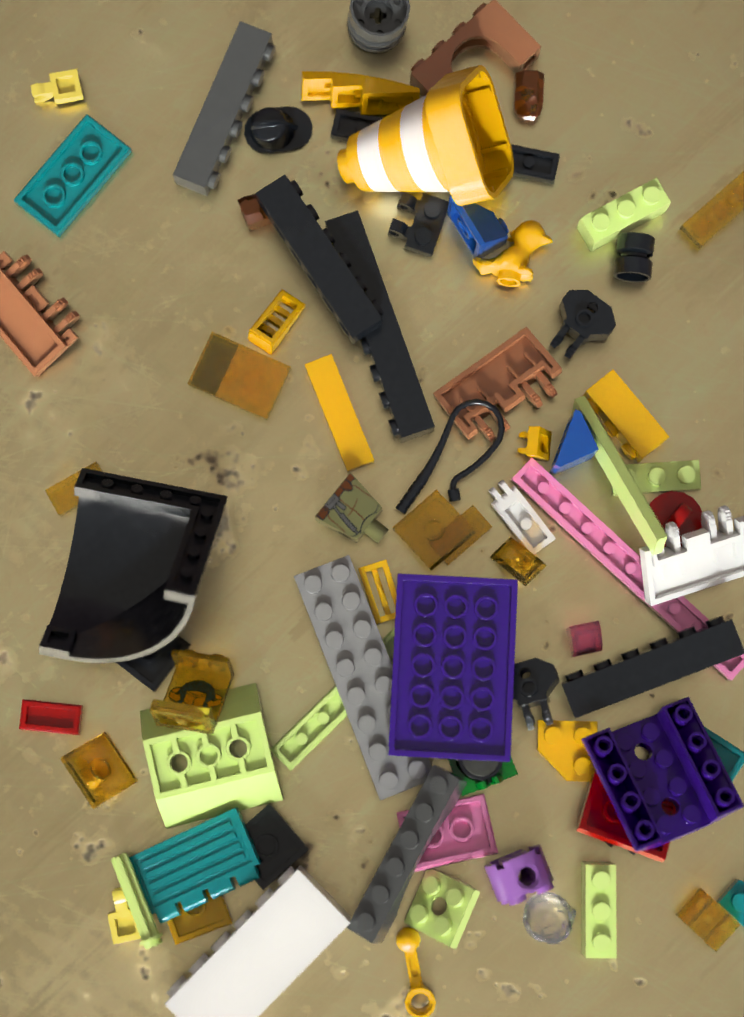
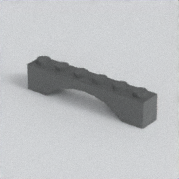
[347,765,467,944]

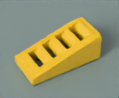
[248,289,306,355]

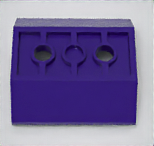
[582,697,744,852]

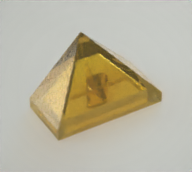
[490,537,546,586]

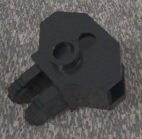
[550,290,616,359]
[513,658,560,731]

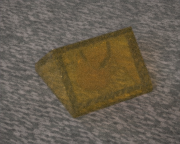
[60,732,138,809]

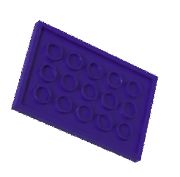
[388,574,518,762]

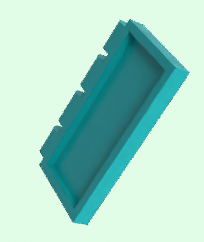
[129,808,262,924]

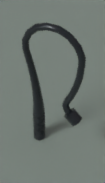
[395,399,505,514]

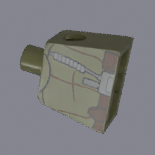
[315,473,389,543]

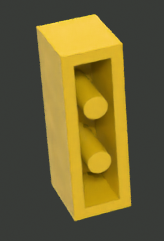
[583,369,669,463]

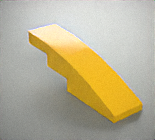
[300,71,420,115]

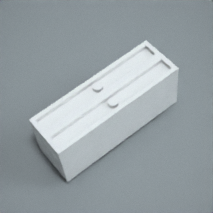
[165,865,351,1017]

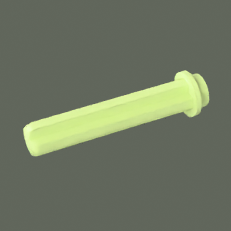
[111,853,163,950]

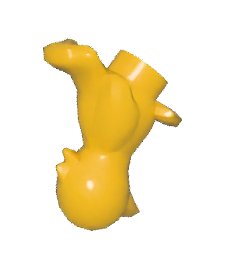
[472,220,553,287]

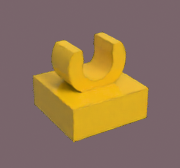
[517,426,552,461]

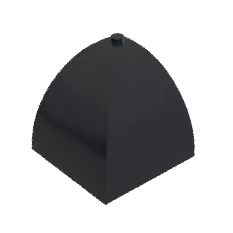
[39,468,228,663]

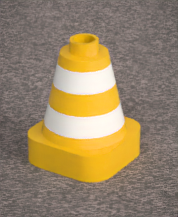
[337,65,514,206]

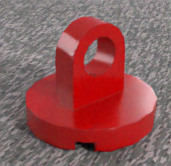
[649,491,702,548]

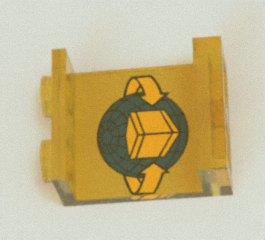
[150,649,234,735]

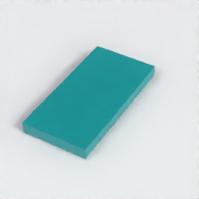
[14,114,132,237]

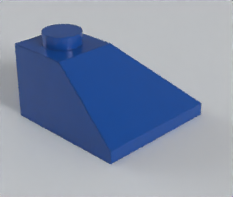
[447,196,509,258]

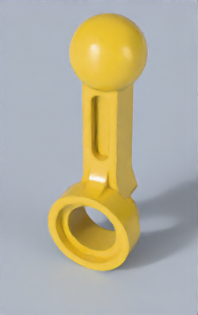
[396,927,436,1017]

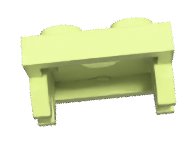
[404,868,480,949]

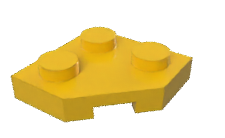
[536,720,598,782]

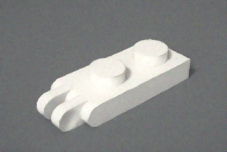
[488,480,556,557]

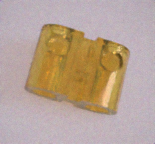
[676,888,740,952]

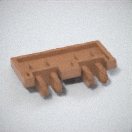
[433,326,562,443]

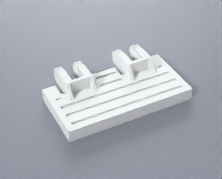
[639,505,744,606]

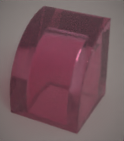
[566,621,603,657]

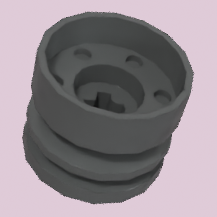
[347,0,410,53]

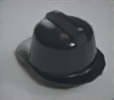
[244,106,313,153]

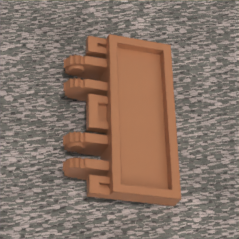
[0,251,80,376]

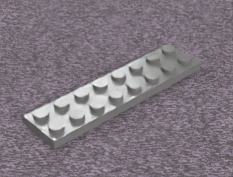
[294,555,432,800]

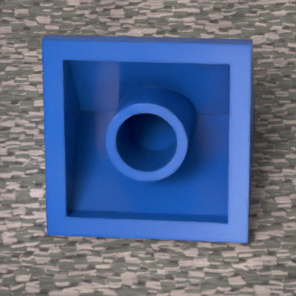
[549,409,599,475]

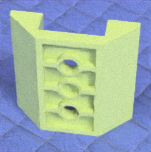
[140,683,283,829]

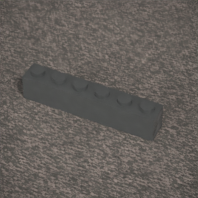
[173,21,276,196]

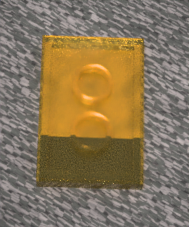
[187,332,291,420]

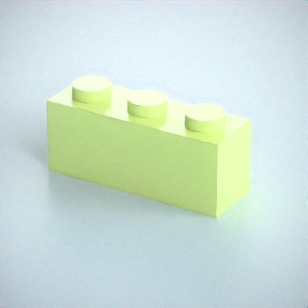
[577,177,671,252]
[581,862,617,959]

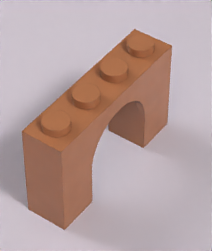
[410,0,541,97]

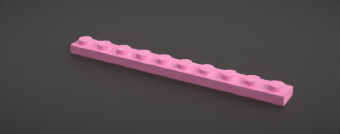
[511,458,744,681]

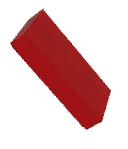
[19,699,83,735]

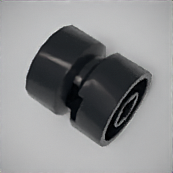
[613,232,655,282]

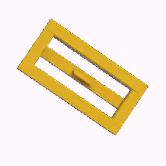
[358,559,397,625]

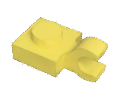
[30,69,84,105]
[107,887,141,944]

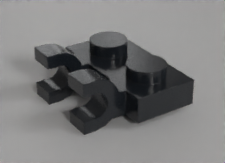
[388,192,449,258]

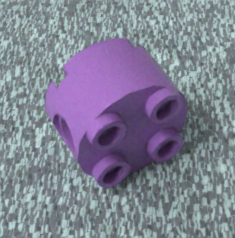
[484,844,554,906]

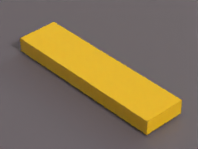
[304,354,375,473]

